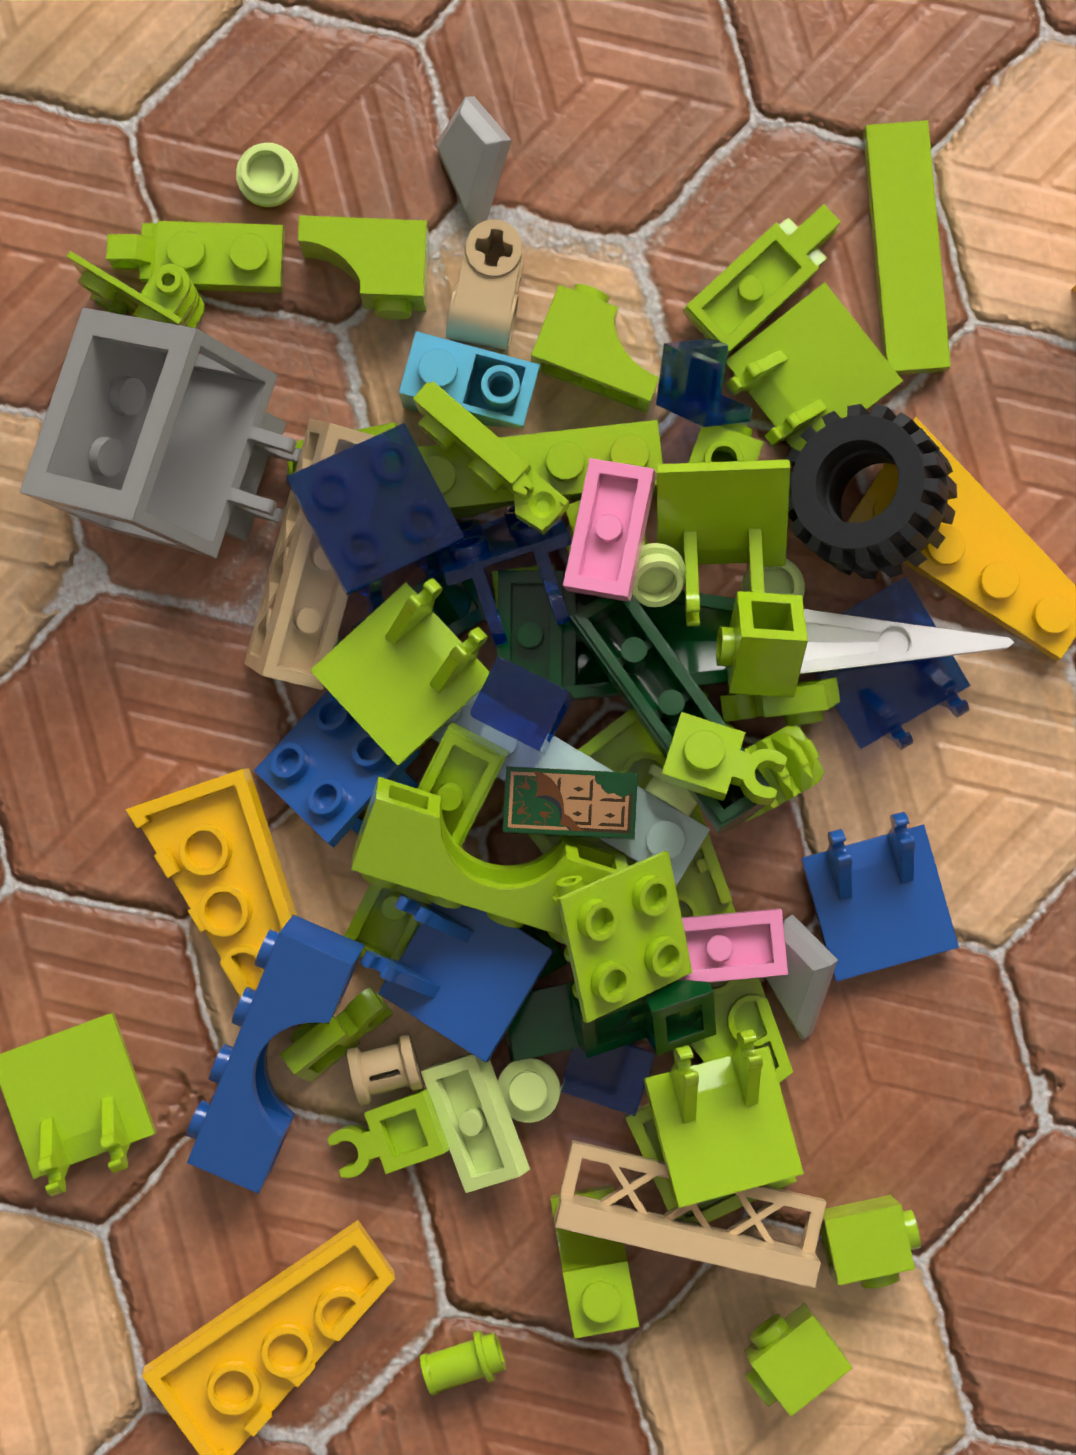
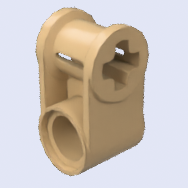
[446,219,523,350]

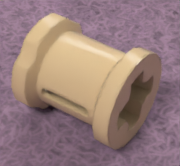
[347,1033,423,1106]

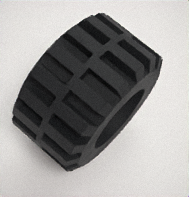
[787,404,957,579]

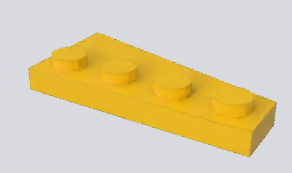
[847,417,1076,661]
[125,768,297,997]
[142,1220,395,1455]

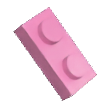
[563,458,657,602]
[678,908,788,982]

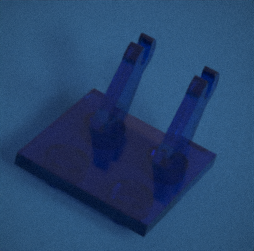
[286,423,464,614]
[432,505,572,646]
[815,576,971,750]

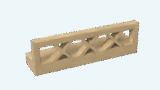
[244,419,391,690]
[554,1140,826,1288]

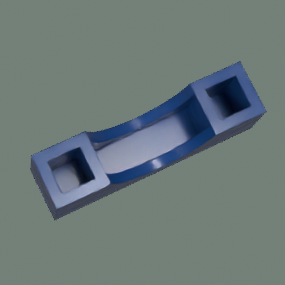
[186,915,365,1194]

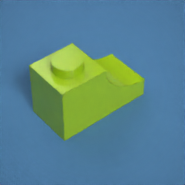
[298,215,429,320]
[531,284,660,413]
[550,1184,639,1339]

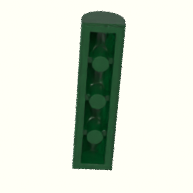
[569,594,771,834]

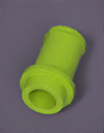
[420,1330,506,1396]

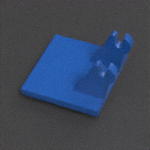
[254,690,421,848]
[800,811,959,981]
[360,893,555,1063]

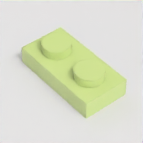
[421,1053,530,1193]

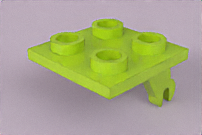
[725,282,903,451]
[657,459,790,626]
[310,578,495,767]
[0,1012,157,1197]
[643,1029,804,1208]

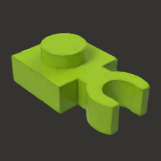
[720,677,840,726]
[659,712,787,805]
[280,987,394,1082]
[327,1089,449,1178]

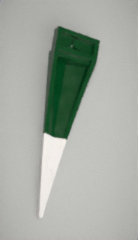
[497,570,1015,703]

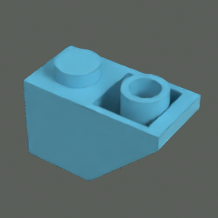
[399,331,540,428]

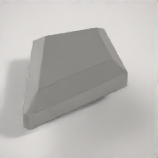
[435,96,512,228]
[764,914,838,1040]

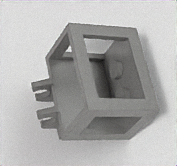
[20,308,301,558]

